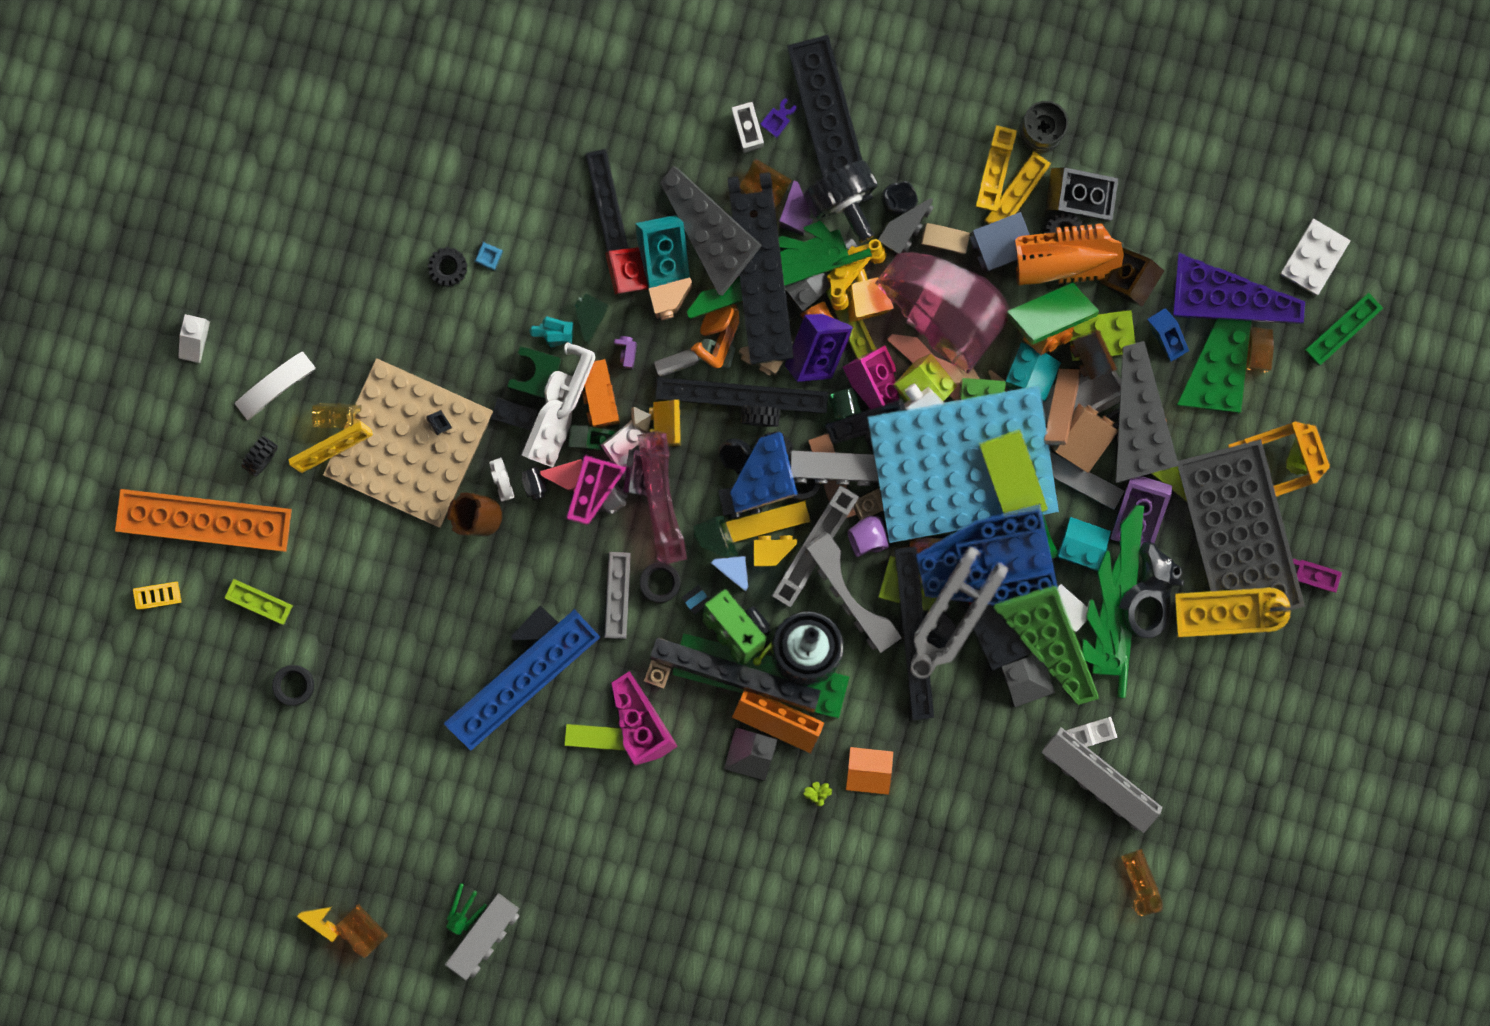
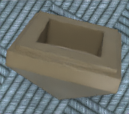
[631,407,651,434]

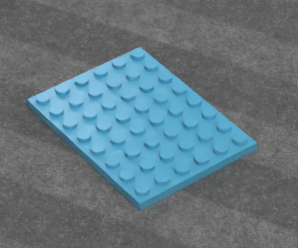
[868,386,1059,543]

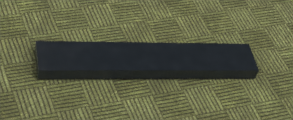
[585,149,628,252]

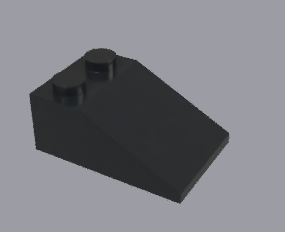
[1045,167,1119,221]

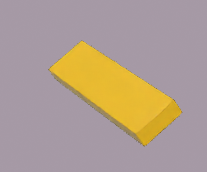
[984,152,1051,224]
[288,421,373,473]
[722,501,810,544]

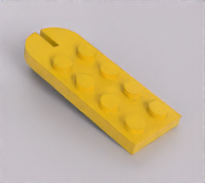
[1175,588,1290,637]

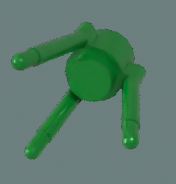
[446,883,487,935]

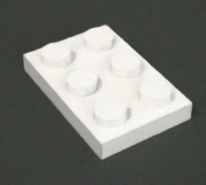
[1280,219,1350,296]

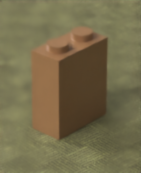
[1049,404,1118,473]

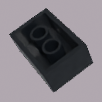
[964,604,1032,671]

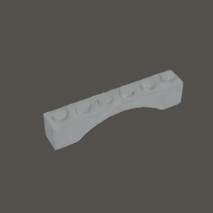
[772,485,859,607]
[805,531,901,653]

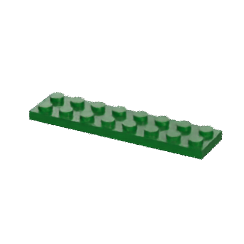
[673,633,850,718]

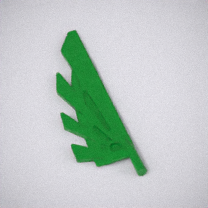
[687,221,872,319]
[1081,505,1144,698]

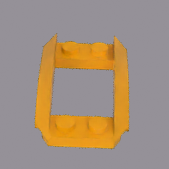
[1228,421,1330,496]

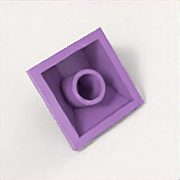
[779,181,813,235]

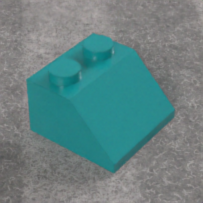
[1005,342,1061,403]
[1056,517,1111,572]

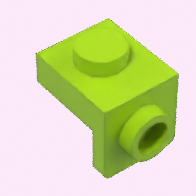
[1286,438,1307,475]

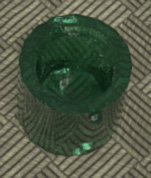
[828,388,861,420]

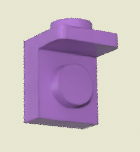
[614,336,637,369]

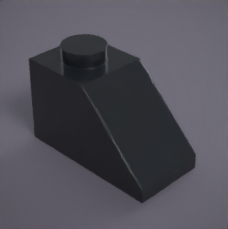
[511,606,559,640]

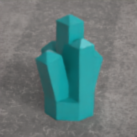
[529,316,573,347]

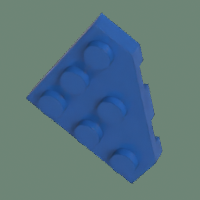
[731,432,797,513]

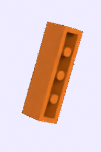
[732,690,824,753]

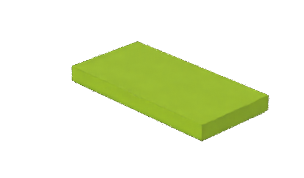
[979,429,1048,514]

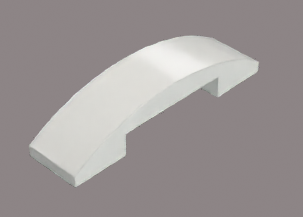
[235,351,316,420]

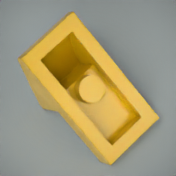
[297,907,340,942]

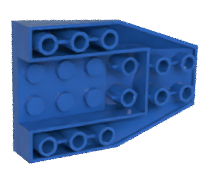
[916,504,1058,605]

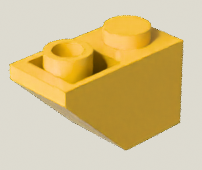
[754,535,797,567]

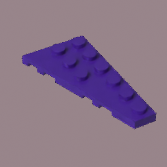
[1174,252,1305,324]

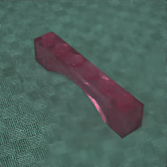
[637,431,687,564]

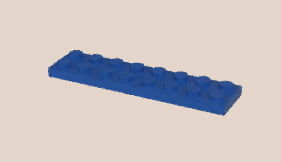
[444,609,600,751]

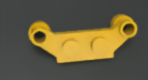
[827,239,886,310]

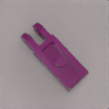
[1293,559,1342,593]

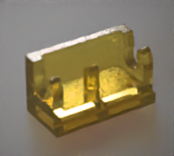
[312,403,362,429]

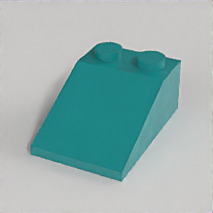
[635,215,690,289]

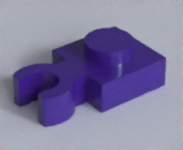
[760,98,796,138]

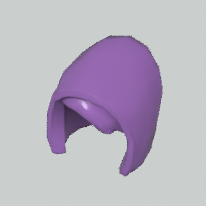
[848,516,889,557]

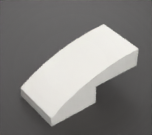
[1067,717,1117,747]

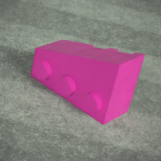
[567,456,627,526]

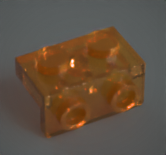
[740,159,792,208]
[335,905,389,958]

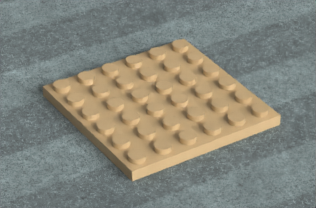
[323,358,493,528]

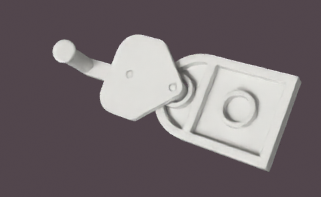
[522,343,595,467]

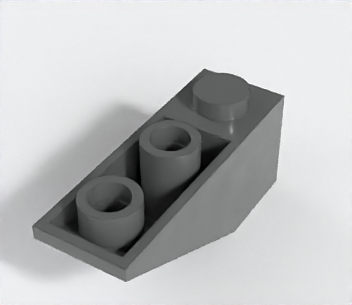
[878,198,934,257]

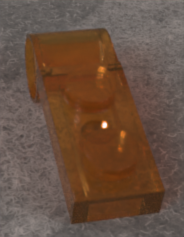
[1121,849,1163,917]

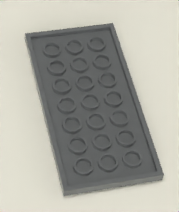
[1178,439,1305,611]

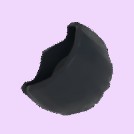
[881,181,918,215]
[719,438,752,474]

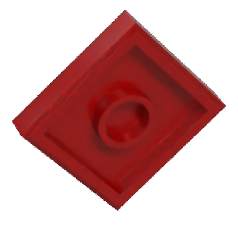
[605,247,649,295]

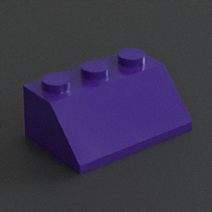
[785,314,853,382]

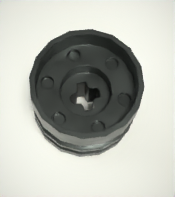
[1019,101,1069,153]

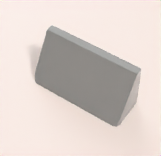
[654,349,699,377]

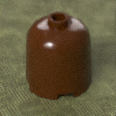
[447,492,502,537]

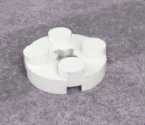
[489,458,514,501]

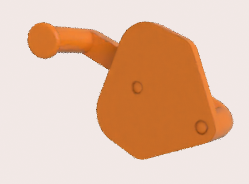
[691,304,739,368]

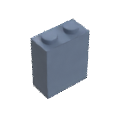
[969,212,1030,272]

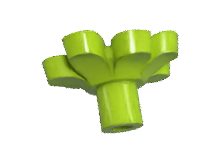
[803,782,832,806]

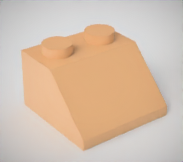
[649,278,692,320]

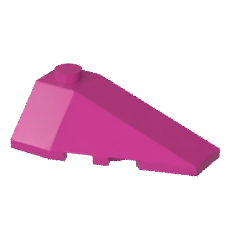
[843,345,899,409]
[612,671,678,765]

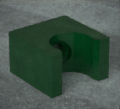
[507,346,563,400]

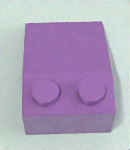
[1110,476,1172,548]

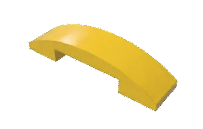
[976,125,1017,212]

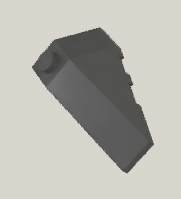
[785,238,858,311]

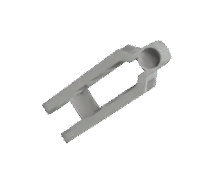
[911,547,1008,678]

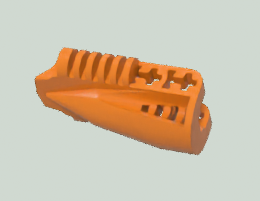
[1015,224,1124,286]

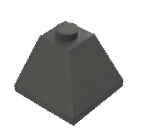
[1000,655,1055,707]
[724,728,777,780]

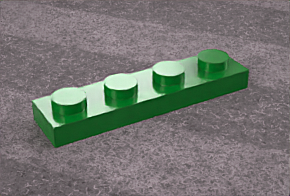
[1305,293,1383,366]

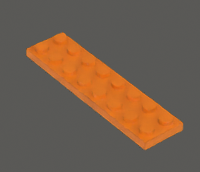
[115,489,292,552]

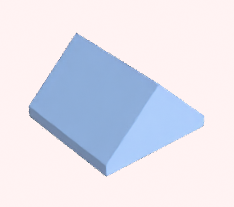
[712,556,748,591]

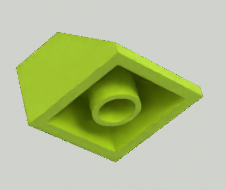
[893,353,957,402]

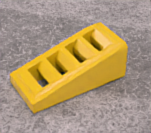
[133,582,182,610]

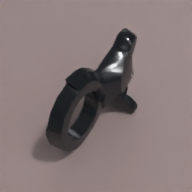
[1119,541,1185,638]

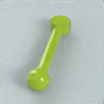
[753,642,772,666]

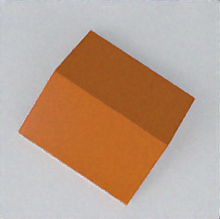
[846,747,893,795]

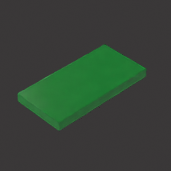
[1006,283,1099,345]

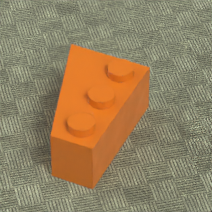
[582,359,620,428]

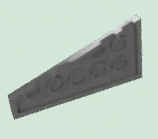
[660,166,762,296]
[1115,341,1179,483]

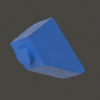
[1147,308,1189,361]

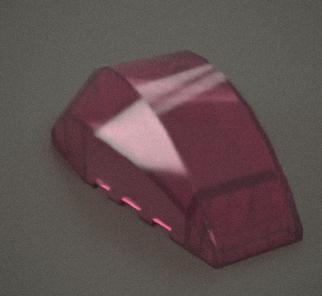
[875,252,1010,374]

